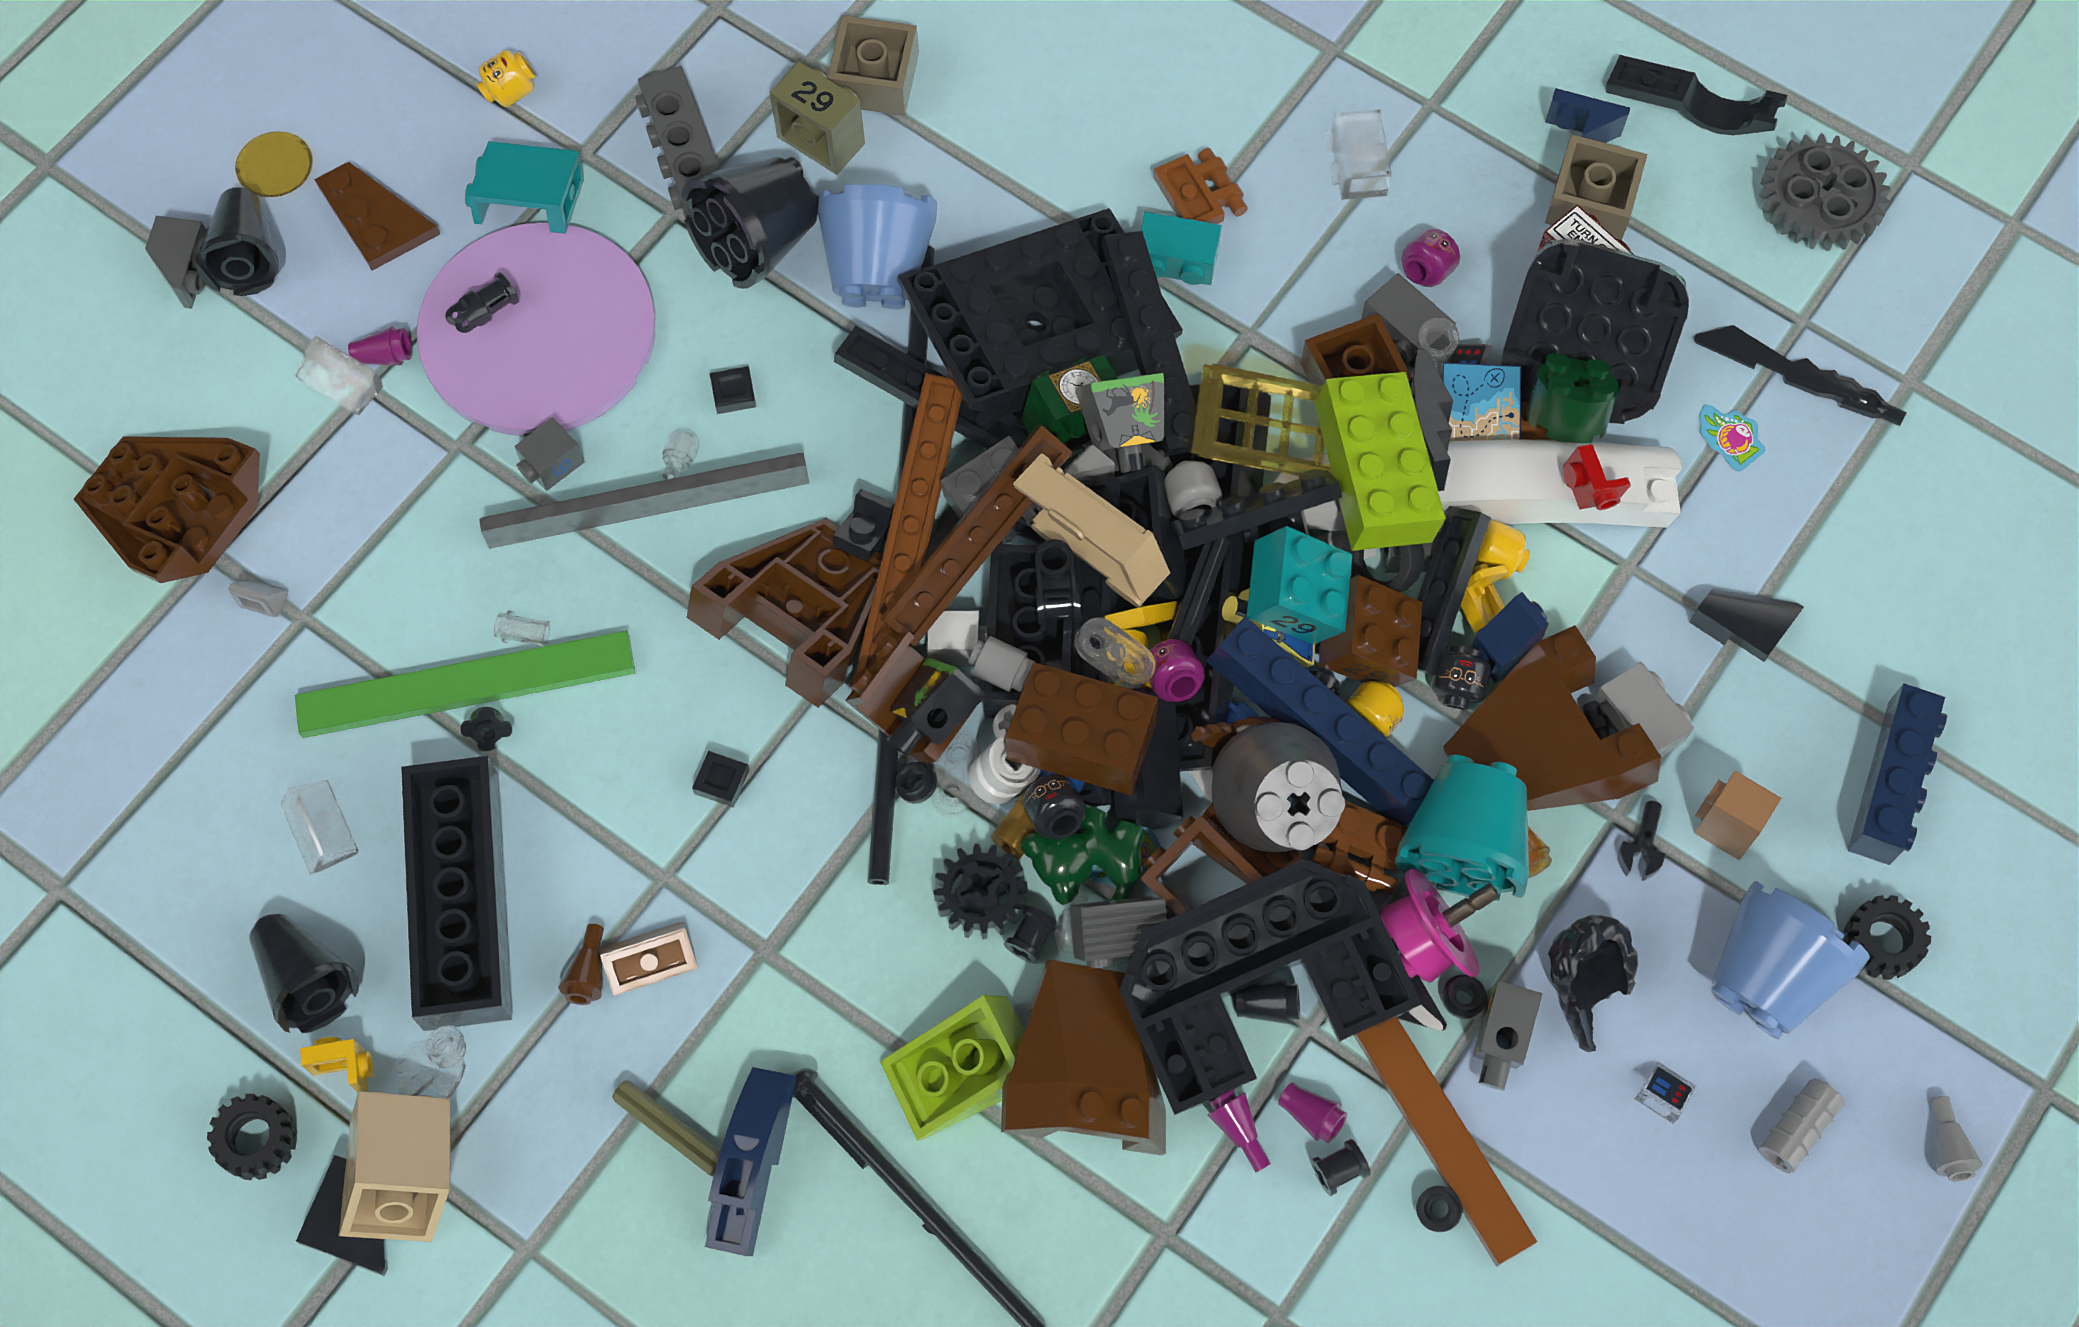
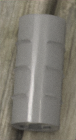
[1759,1078,1844,1174]

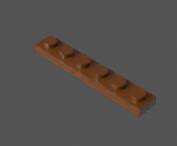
[880,425,1073,647]

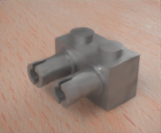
[940,436,1043,544]

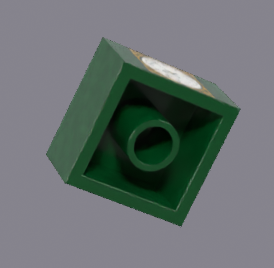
[1021,355,1118,452]

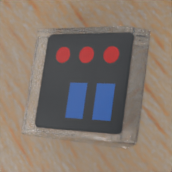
[1634,1061,1696,1124]

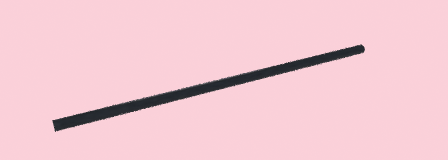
[867,246,935,885]

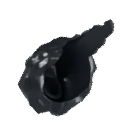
[1548,915,1639,1052]

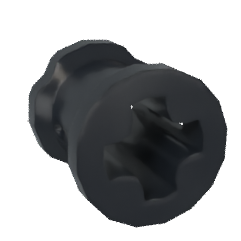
[1004,906,1059,964]
[1311,1139,1371,1196]

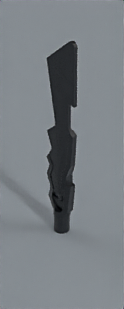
[1694,325,1907,427]

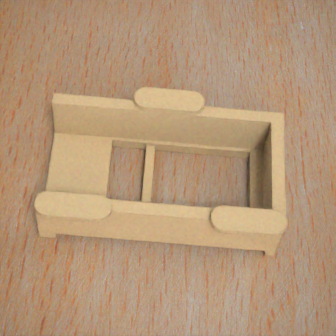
[1013,453,1170,608]

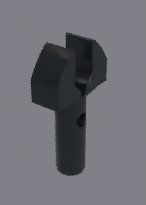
[1617,800,1665,881]

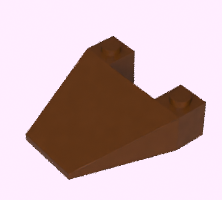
[687,518,883,708]
[1443,625,1661,811]

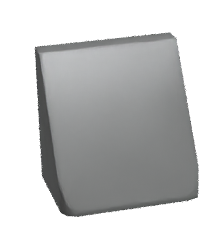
[1064,445,1115,482]
[228,580,288,617]

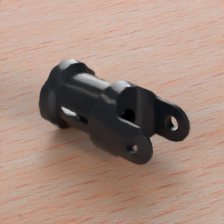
[445,272,519,333]

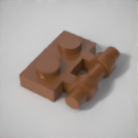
[1153,148,1248,224]
[1311,801,1408,895]

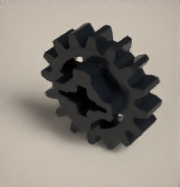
[933,843,1028,940]

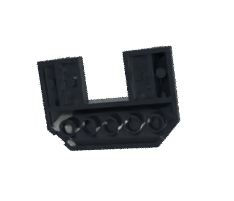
[1119,859,1422,1115]

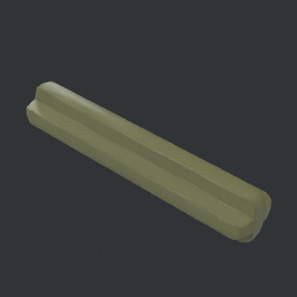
[612,1080,720,1176]

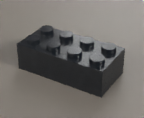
[983,544,1075,718]

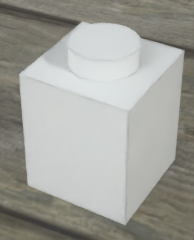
[927,611,987,666]

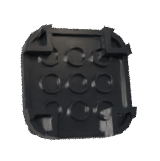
[1501,239,1689,424]

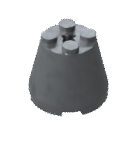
[1211,722,1345,852]

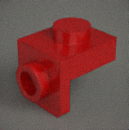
[1563,444,1631,510]

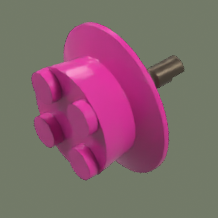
[1380,869,1500,983]

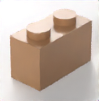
[1694,770,1782,860]

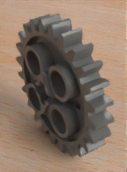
[1759,134,1891,251]

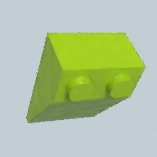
[880,995,1025,1141]

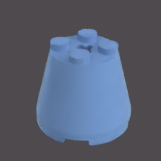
[818,184,937,309]
[1712,881,1870,1039]

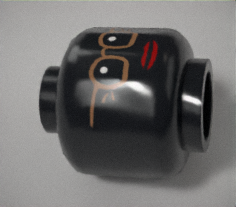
[1431,646,1491,710]
[1023,775,1086,839]

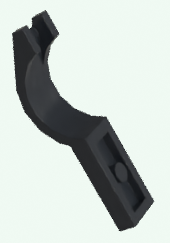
[1606,55,1788,136]

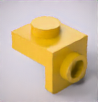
[1461,564,1508,633]
[300,1037,373,1093]

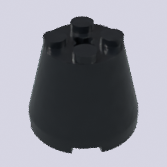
[681,157,819,289]

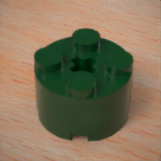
[1526,353,1619,443]

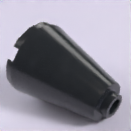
[196,187,279,296]
[249,914,359,1033]

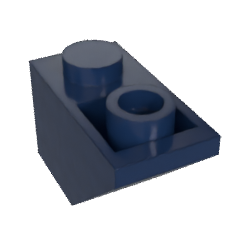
[1471,592,1549,683]

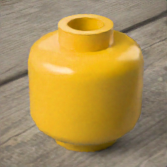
[1474,520,1530,580]

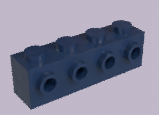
[1848,683,1947,865]

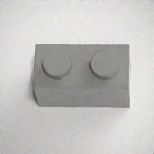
[1594,662,1694,758]

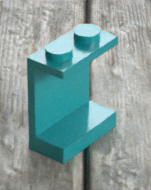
[465,141,584,234]

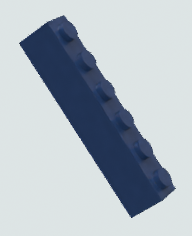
[1206,616,1434,826]

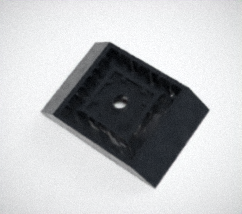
[898,208,1183,418]

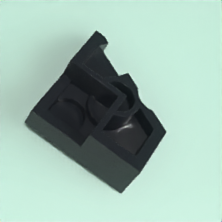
[1689,588,1804,662]
[296,1155,388,1276]

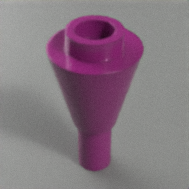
[1207,1090,1271,1173]

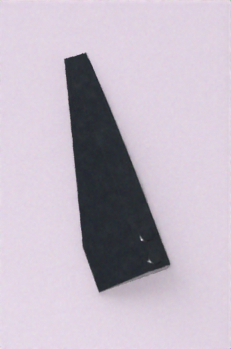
[1149,376,1271,772]

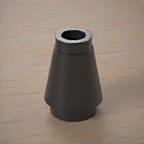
[1236,980,1300,1024]

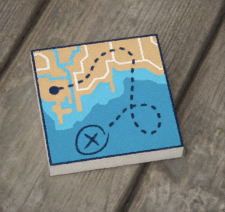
[1438,362,1521,441]

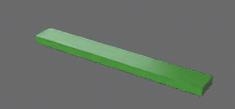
[294,631,636,738]

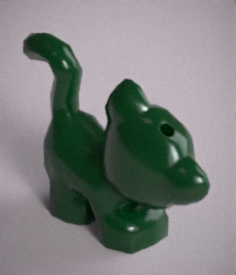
[1020,804,1145,905]

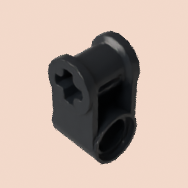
[1035,539,1081,625]

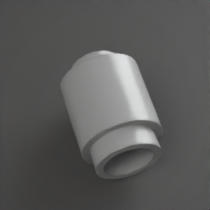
[969,636,1036,693]

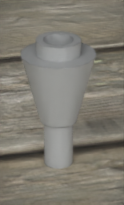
[1931,1096,1983,1182]

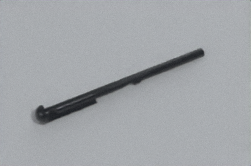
[792,1068,1046,1327]

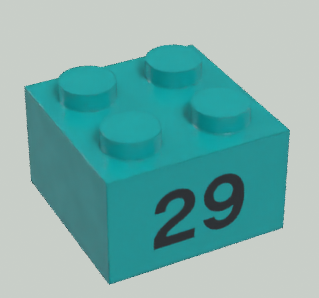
[1247,526,1353,644]

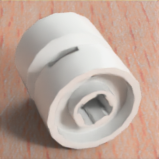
[969,735,1040,805]

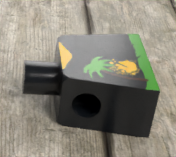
[887,657,986,756]

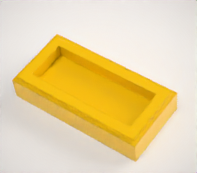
[1104,601,1179,632]

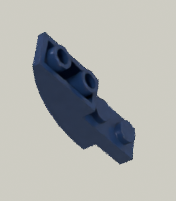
[705,1067,797,1256]

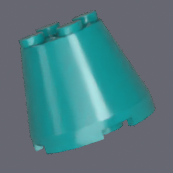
[1395,755,1529,901]

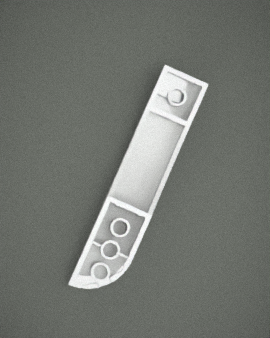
[1274,440,1682,531]

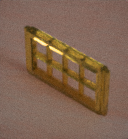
[1191,364,1332,476]

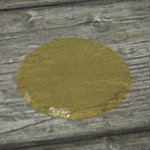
[235,131,313,197]

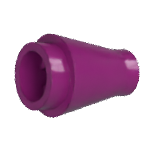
[348,326,412,366]
[1278,1082,1348,1143]

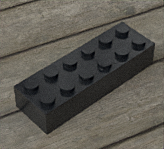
[401,756,512,1031]

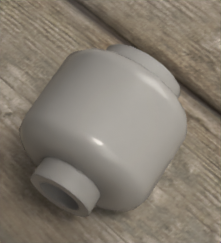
[1164,461,1223,519]

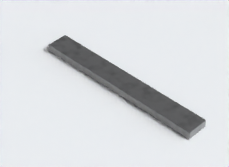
[479,453,810,549]

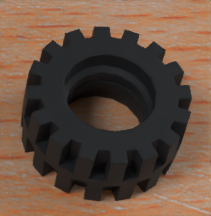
[1843,895,1932,980]
[207,1094,297,1181]

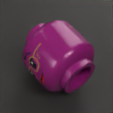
[1401,228,1461,287]
[1143,639,1205,702]

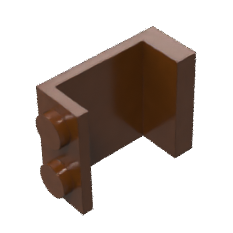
[845,631,976,763]

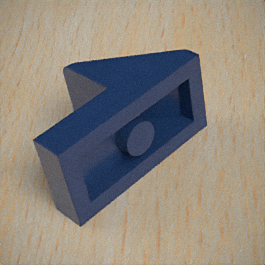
[1545,88,1630,143]

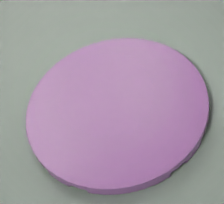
[417,223,656,436]

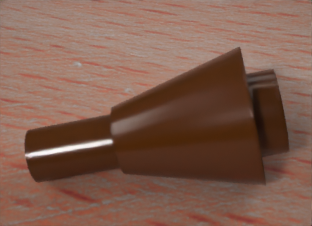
[558,924,604,1005]

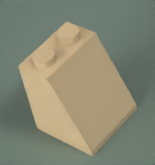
[339,1091,450,1242]

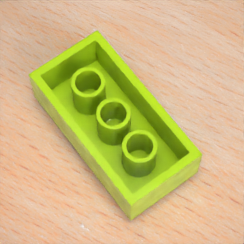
[1315,372,1446,551]

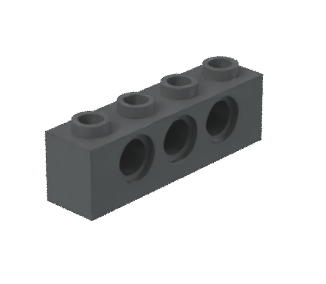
[635,66,720,219]

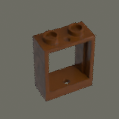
[1140,815,1268,915]

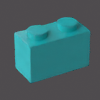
[1140,212,1222,285]

